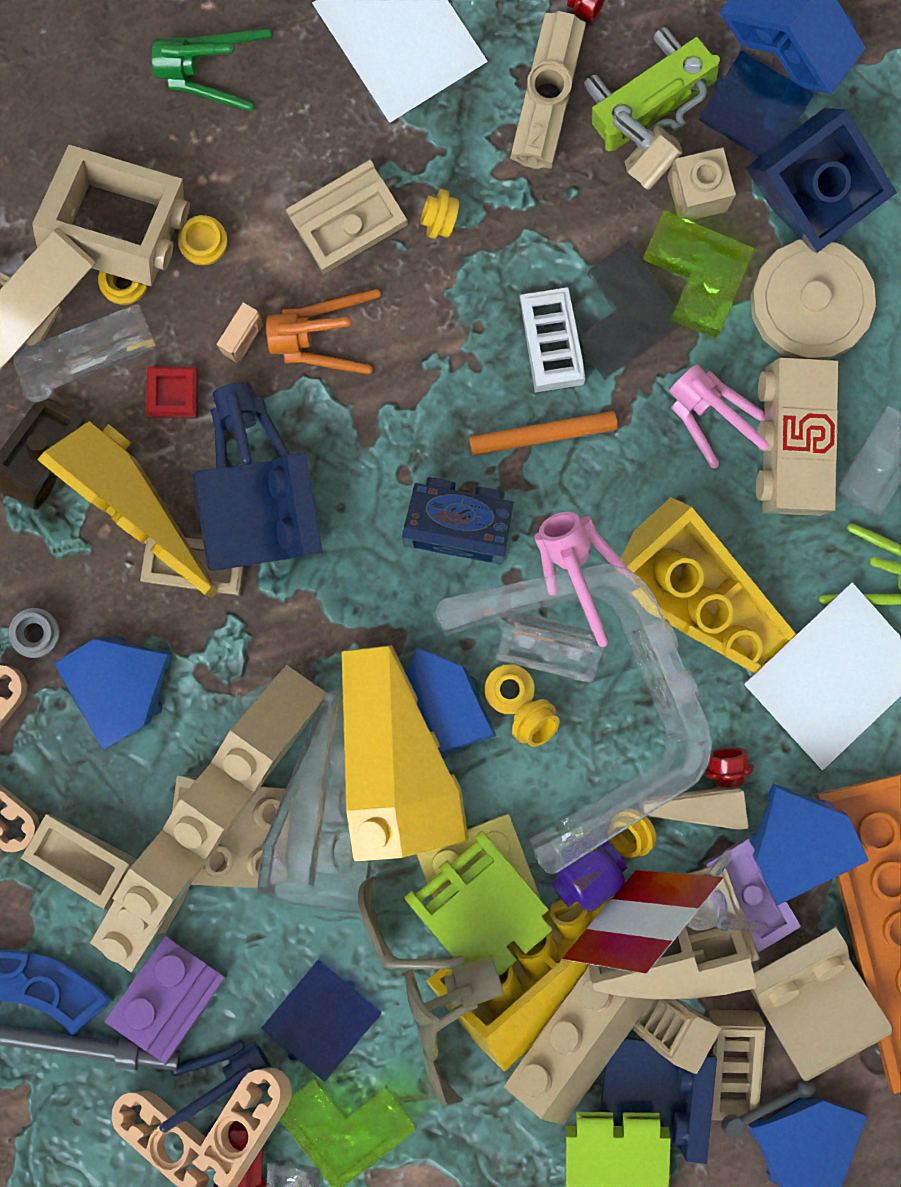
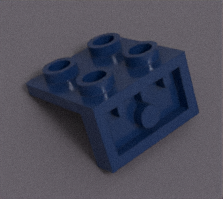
[192,452,323,571]
[600,1037,717,1164]

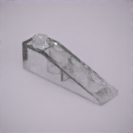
[257,692,372,914]

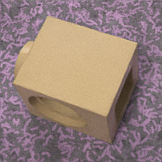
[667,147,736,223]

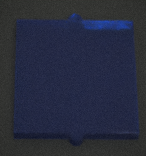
[699,50,814,157]
[261,959,382,1082]

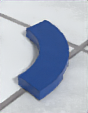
[0,949,114,1035]

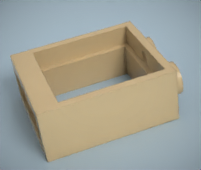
[32,144,190,287]

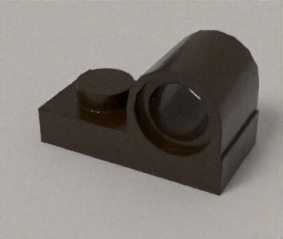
[0,394,85,510]

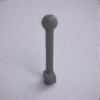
[721,1079,816,1138]

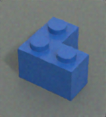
[719,0,866,95]

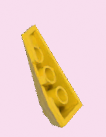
[38,421,217,599]
[342,645,469,861]
[426,896,614,1072]

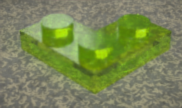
[643,210,755,339]
[280,1076,417,1187]

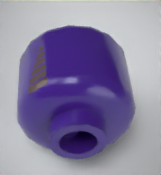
[550,835,628,911]

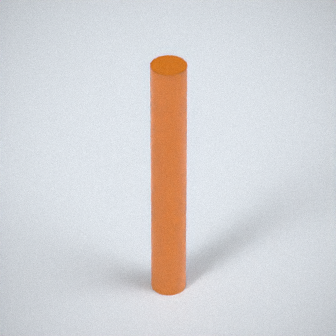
[469,411,618,456]

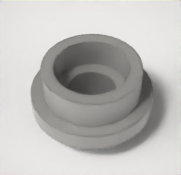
[9,608,60,658]

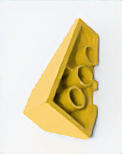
[613,497,796,674]

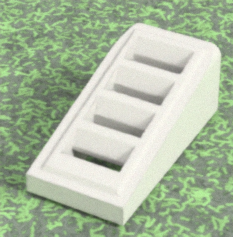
[520,287,586,393]

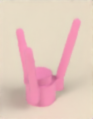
[669,364,769,468]
[534,512,632,647]

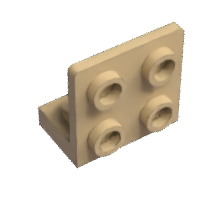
[172,776,292,889]
[751,928,892,1081]

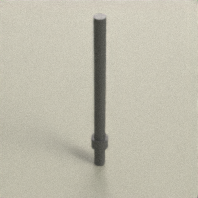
[0,1024,181,1071]

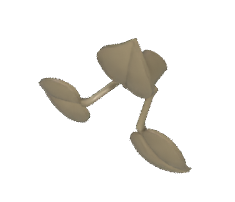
[358,877,504,1107]

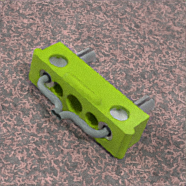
[584,27,720,151]

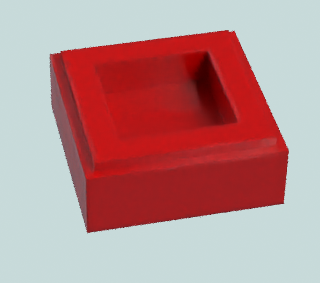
[146,366,199,419]

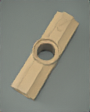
[510,11,586,170]

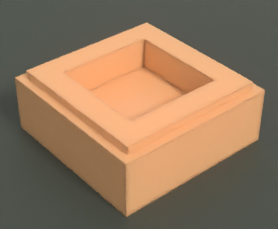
[216,302,264,363]

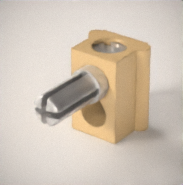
[613,110,683,190]

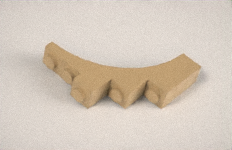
[90,665,328,972]

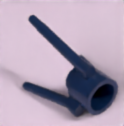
[210,382,290,468]
[160,1039,272,1137]

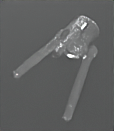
[686,850,769,933]

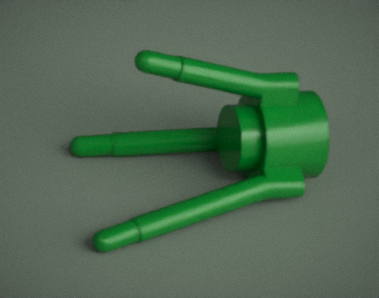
[152,29,273,111]

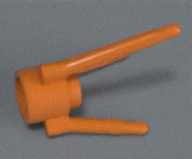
[266,289,381,374]

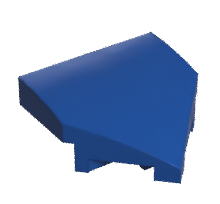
[54,636,172,750]
[406,647,497,759]
[749,784,869,906]
[748,1096,867,1187]

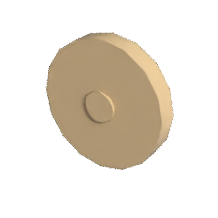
[750,240,876,360]

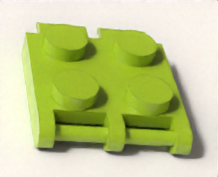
[404,831,553,976]
[565,1112,670,1187]

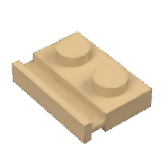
[286,159,408,275]

